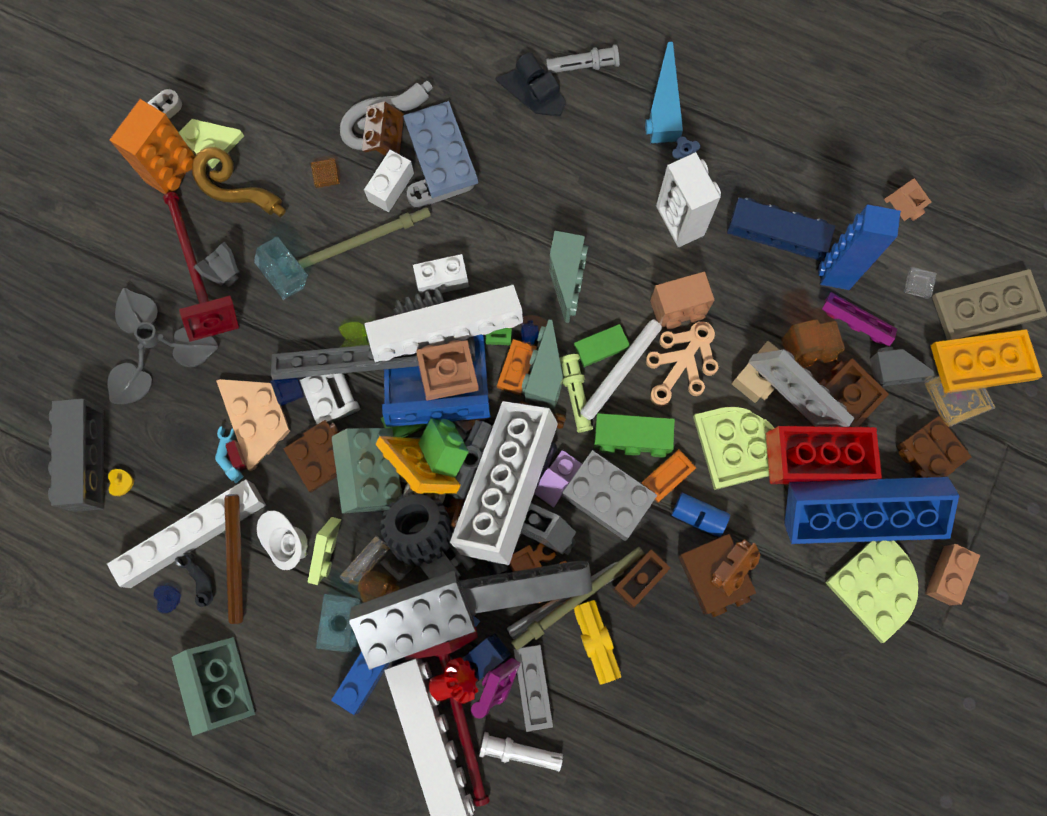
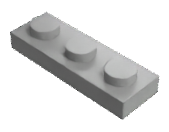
[514,645,553,732]

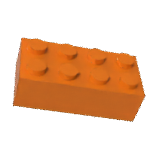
[110,99,195,194]

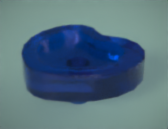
[153,585,181,614]

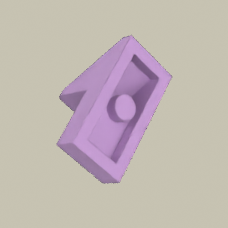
[534,450,582,508]

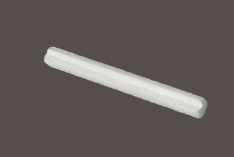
[580,319,662,420]

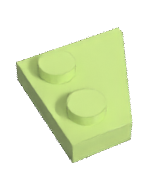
[308,517,341,585]

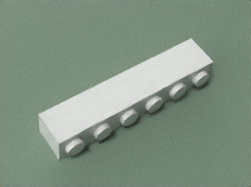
[364,285,523,362]
[107,480,266,588]

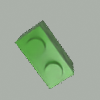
[418,418,469,478]

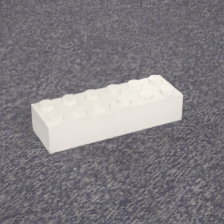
[450,401,558,565]
[384,658,475,816]

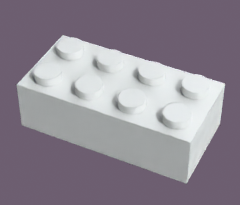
[656,153,721,247]

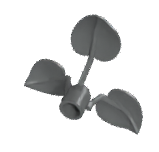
[107,288,218,404]

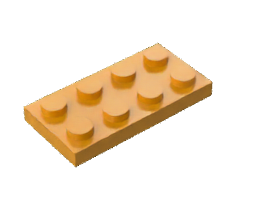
[930,329,1042,393]

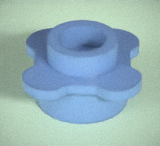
[672,137,700,160]

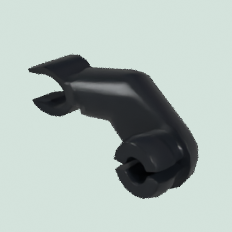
[175,552,213,607]

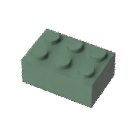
[332,428,402,513]

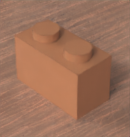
[925,544,980,605]

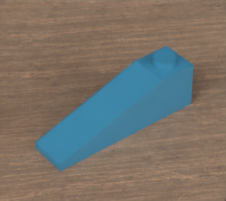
[645,42,683,143]

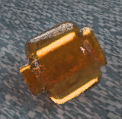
[358,571,399,603]

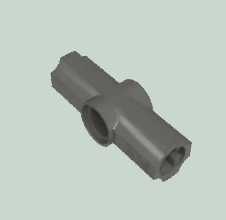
[447,420,493,500]

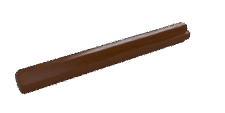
[224,494,243,624]

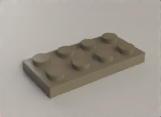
[932,269,1047,340]

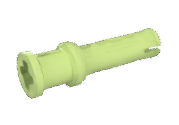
[559,354,593,433]

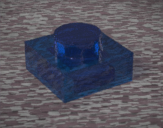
[270,378,304,406]

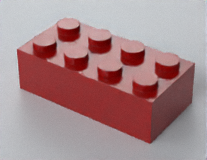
[766,426,882,484]

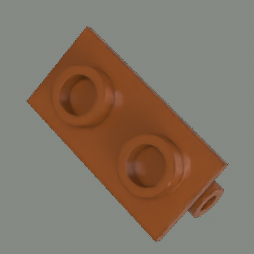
[711,540,760,596]

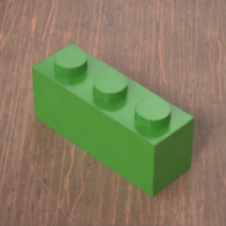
[594,413,675,457]

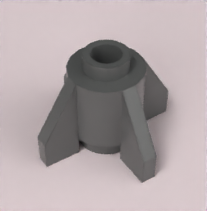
[194,242,240,287]

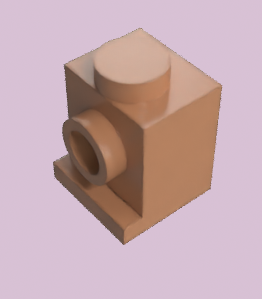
[884,178,931,221]

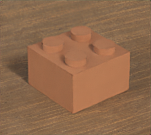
[650,272,714,329]

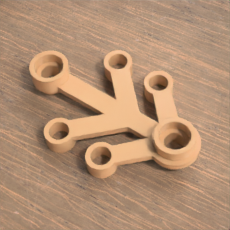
[646,322,718,407]

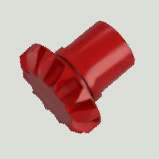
[429,657,478,703]

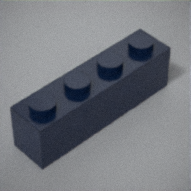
[727,198,835,261]

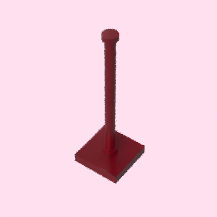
[163,192,239,342]
[405,627,490,807]

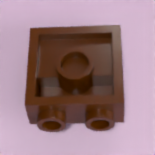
[818,358,889,427]
[896,416,972,478]
[283,420,340,493]

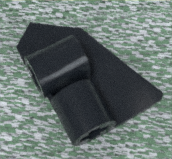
[495,53,566,116]

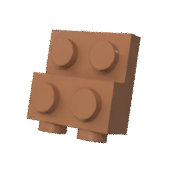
[416,340,478,401]

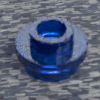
[521,320,539,346]

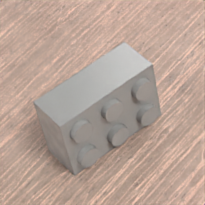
[562,450,657,541]

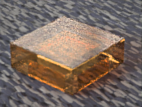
[311,158,340,188]

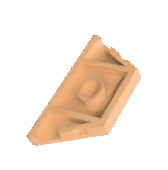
[217,379,290,471]

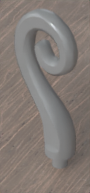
[340,81,433,150]

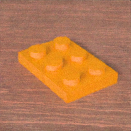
[375,436,461,494]

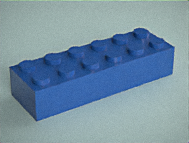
[784,477,959,544]

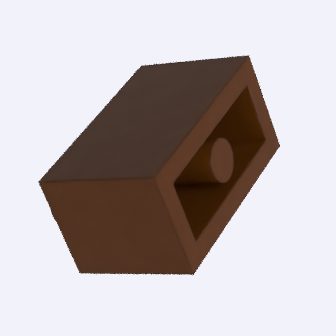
[612,550,670,608]

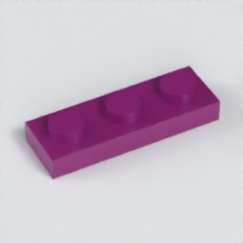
[822,292,897,347]

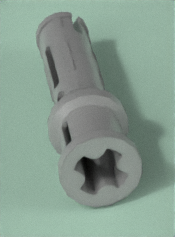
[546,44,620,73]

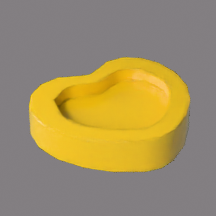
[108,469,134,496]

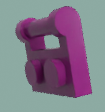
[471,658,521,719]

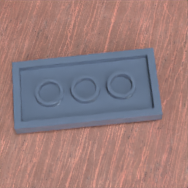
[403,101,478,198]

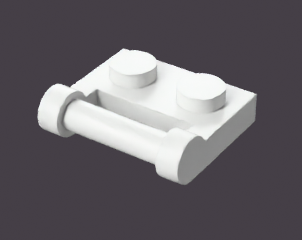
[299,373,360,424]

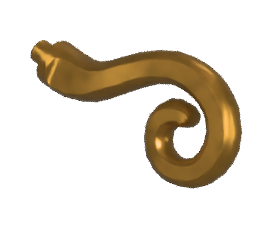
[192,147,286,217]

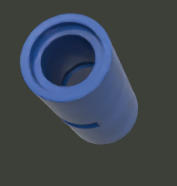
[671,492,730,538]

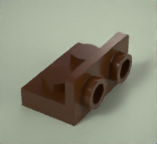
[362,101,404,156]

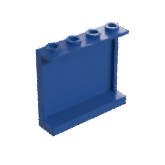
[382,334,490,427]

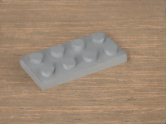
[748,349,854,427]

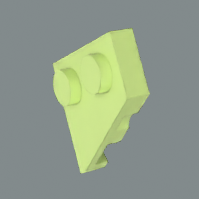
[179,119,244,169]

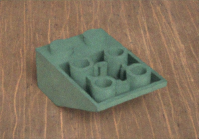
[549,231,588,323]
[522,320,563,412]

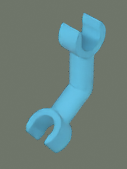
[215,426,244,483]

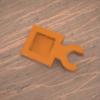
[509,543,556,572]

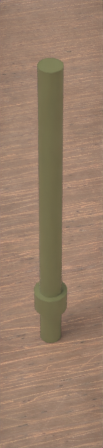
[291,207,431,272]
[511,547,645,650]

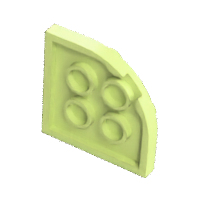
[693,407,774,490]
[825,541,918,643]

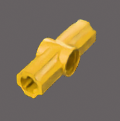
[574,600,621,685]

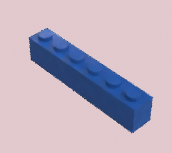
[818,205,901,290]

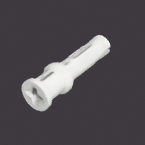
[479,732,563,772]

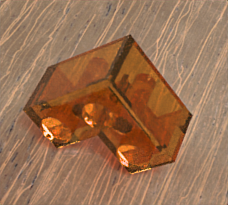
[782,319,845,368]

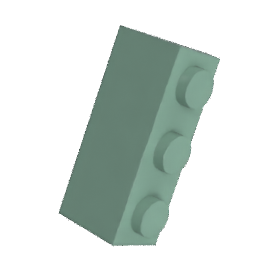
[171,637,255,736]

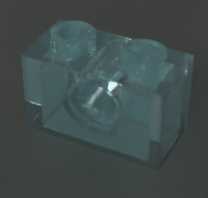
[254,237,308,300]
[316,594,360,652]

